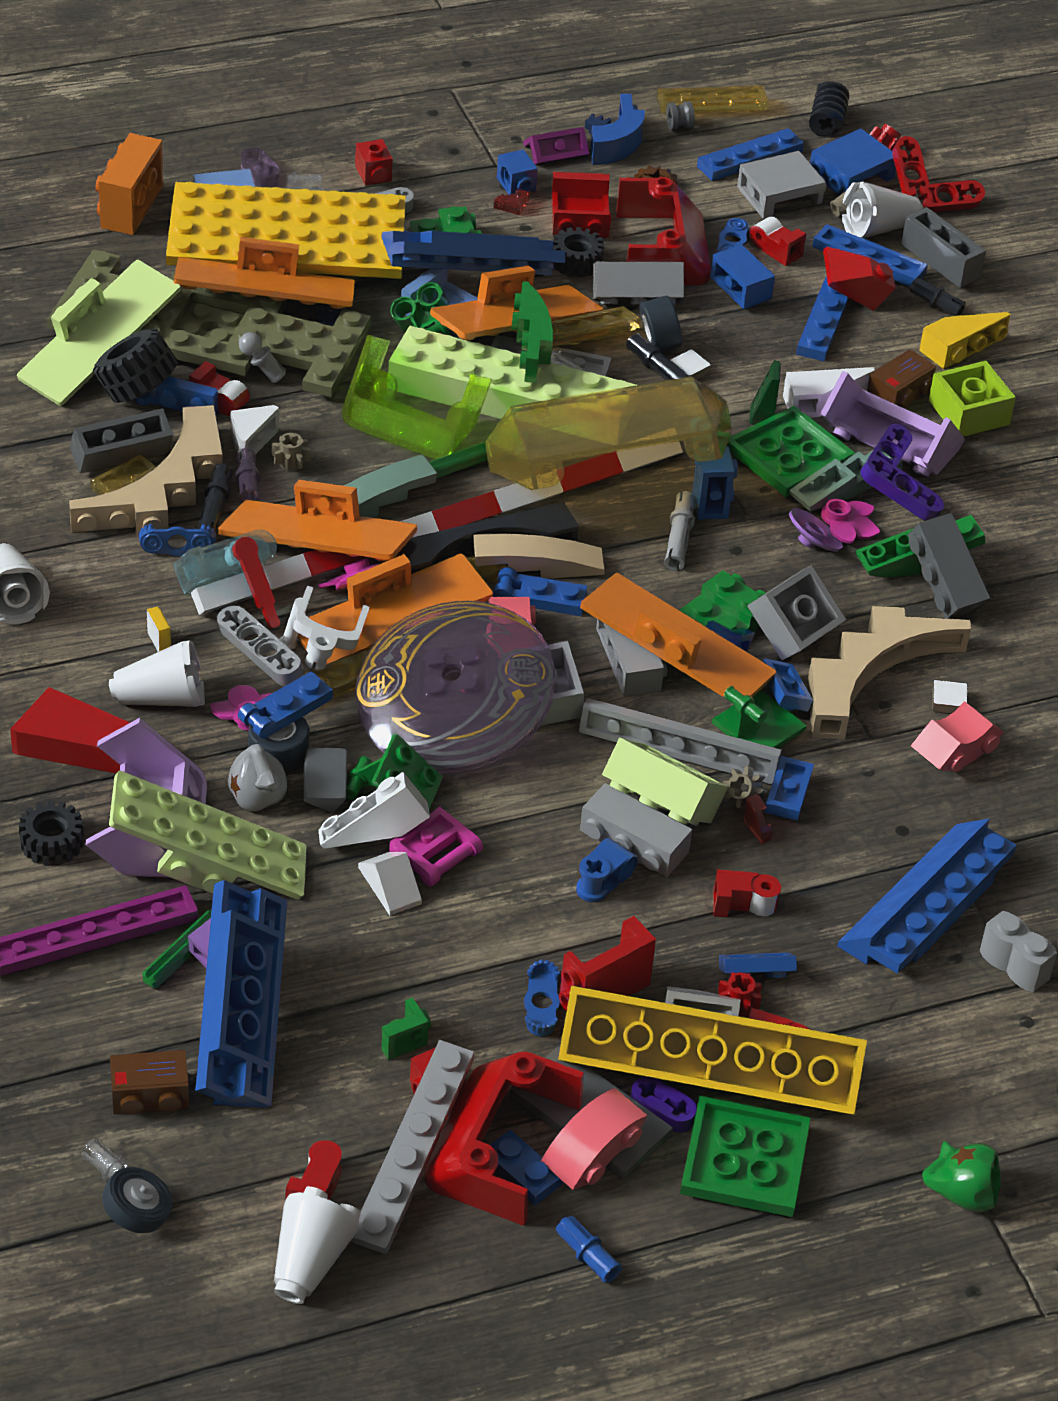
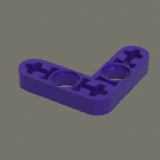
[861,424,944,521]

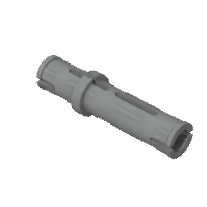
[664,491,696,571]

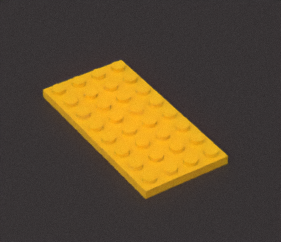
[166,182,406,279]

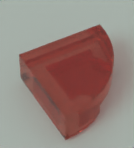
[493,190,530,215]
[743,794,772,844]

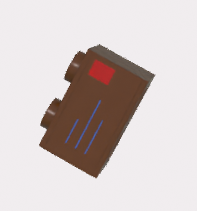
[867,349,936,408]
[110,1050,189,1114]

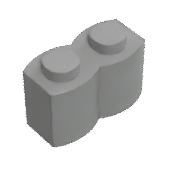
[980,911,1057,992]

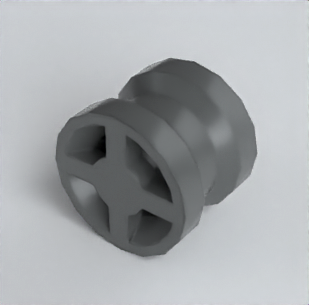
[666,101,694,130]

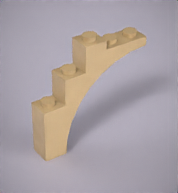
[69,405,223,536]
[808,606,971,739]

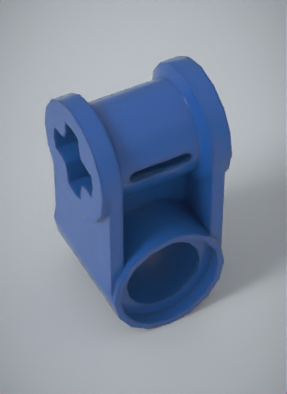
[576,838,638,902]

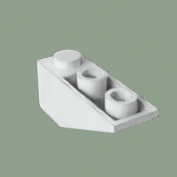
[783,367,875,417]
[319,772,430,849]

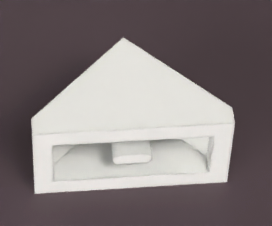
[231,405,279,465]
[358,852,422,916]

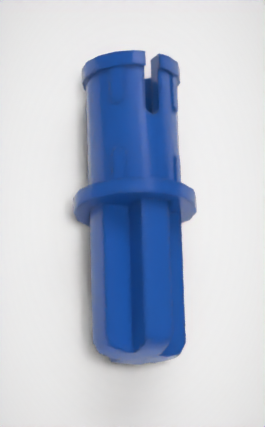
[556,1216,622,1283]

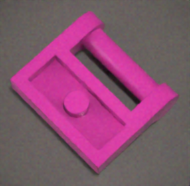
[389,807,483,887]

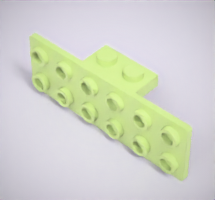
[17,260,181,406]
[109,771,307,900]

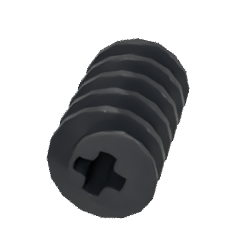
[809,81,850,136]

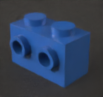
[710,244,775,309]
[692,447,738,519]

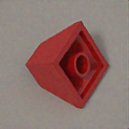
[823,247,895,311]

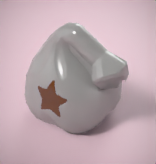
[228,744,287,812]

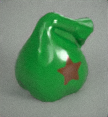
[922,1141,1001,1213]

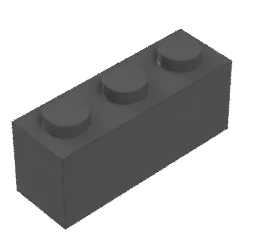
[901,207,986,288]
[70,409,173,474]
[908,513,990,619]

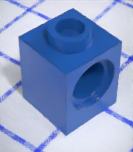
[497,149,538,197]

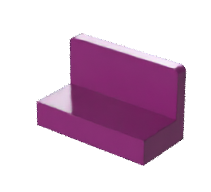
[523,127,589,165]

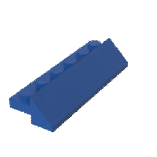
[382,231,565,275]
[837,818,1017,974]
[195,880,287,1108]

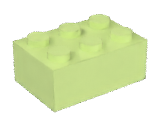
[602,737,729,826]

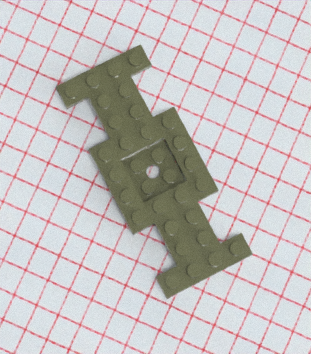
[47,249,371,397]

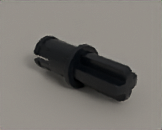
[909,278,966,316]

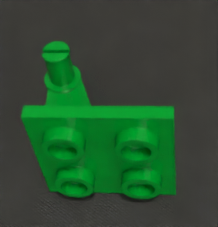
[712,686,807,749]
[346,733,443,809]

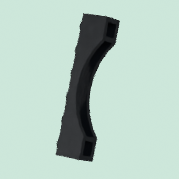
[394,502,579,574]

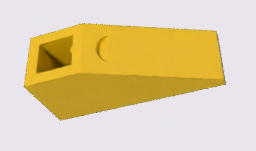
[919,312,1011,369]

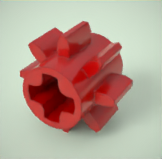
[870,124,902,151]
[718,972,762,1017]

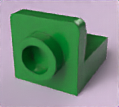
[382,997,431,1060]

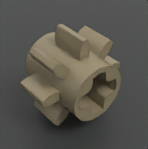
[272,433,310,472]
[723,766,767,809]

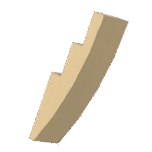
[473,534,605,579]

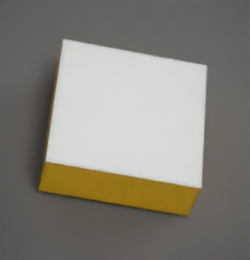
[147,606,171,652]

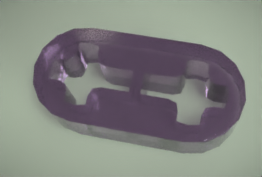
[241,147,280,188]

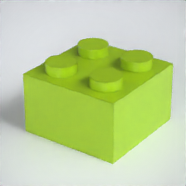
[929,361,1016,437]

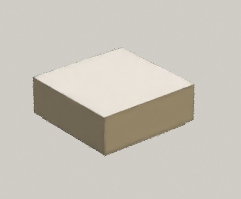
[671,349,711,380]
[932,680,967,713]

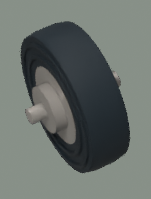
[102,1167,173,1233]

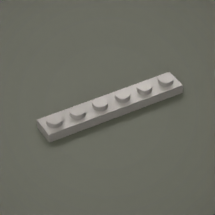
[579,698,781,784]
[351,1040,475,1255]

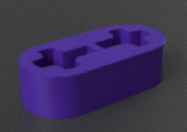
[631,1076,697,1133]

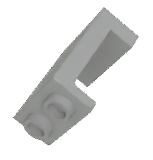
[737,151,826,219]

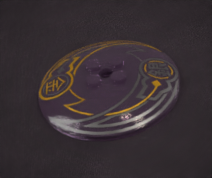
[355,601,556,773]

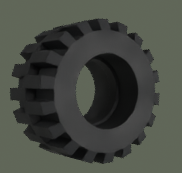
[93,329,178,403]

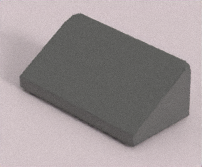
[303,747,347,813]

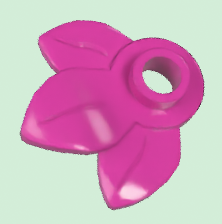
[821,499,880,543]
[319,558,379,590]
[210,685,272,730]

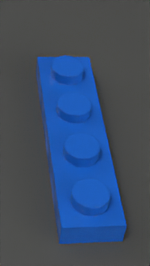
[697,128,804,181]
[812,224,928,286]
[796,277,850,362]

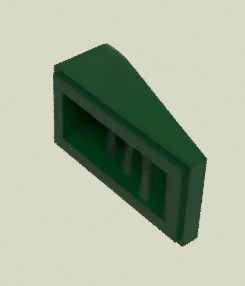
[749,360,781,425]

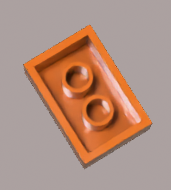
[96,133,164,235]

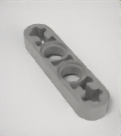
[217,606,304,686]

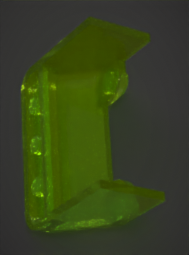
[342,335,492,459]

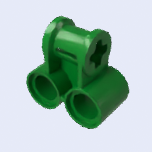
[390,282,451,336]

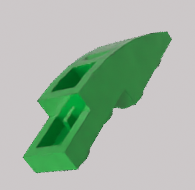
[512,281,553,383]
[855,515,986,577]

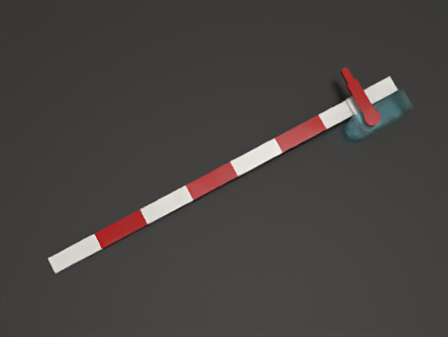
[173,431,683,630]

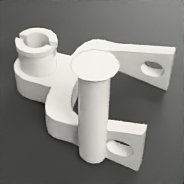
[279,586,370,670]

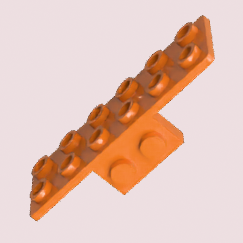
[174,237,355,309]
[430,266,604,340]
[218,480,417,561]
[297,554,493,670]
[580,573,776,701]

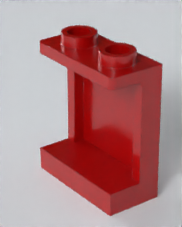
[551,172,611,238]
[559,916,656,1011]

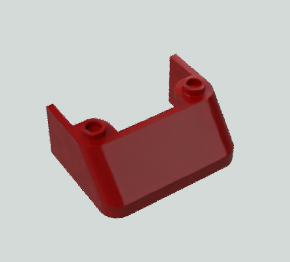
[616,177,711,285]
[424,1052,584,1226]

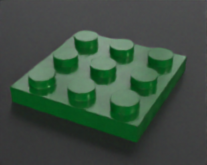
[726,405,855,497]
[680,1096,810,1217]

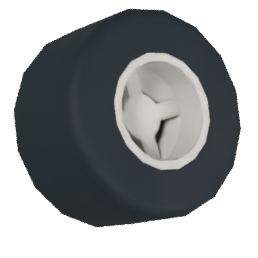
[640,295,683,351]
[248,717,310,772]

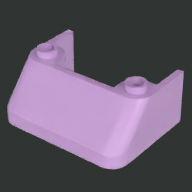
[820,371,965,478]
[86,718,207,877]

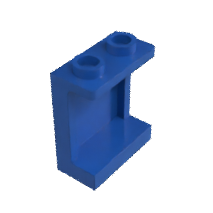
[810,129,896,196]

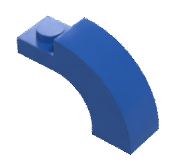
[590,94,645,165]

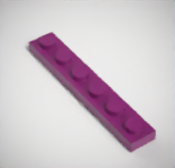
[0,885,198,976]

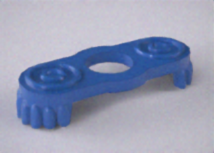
[716,218,750,253]
[139,524,216,556]
[524,959,560,1036]

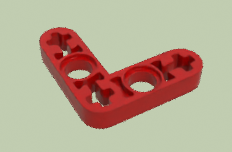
[892,136,985,213]

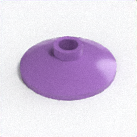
[789,508,843,552]

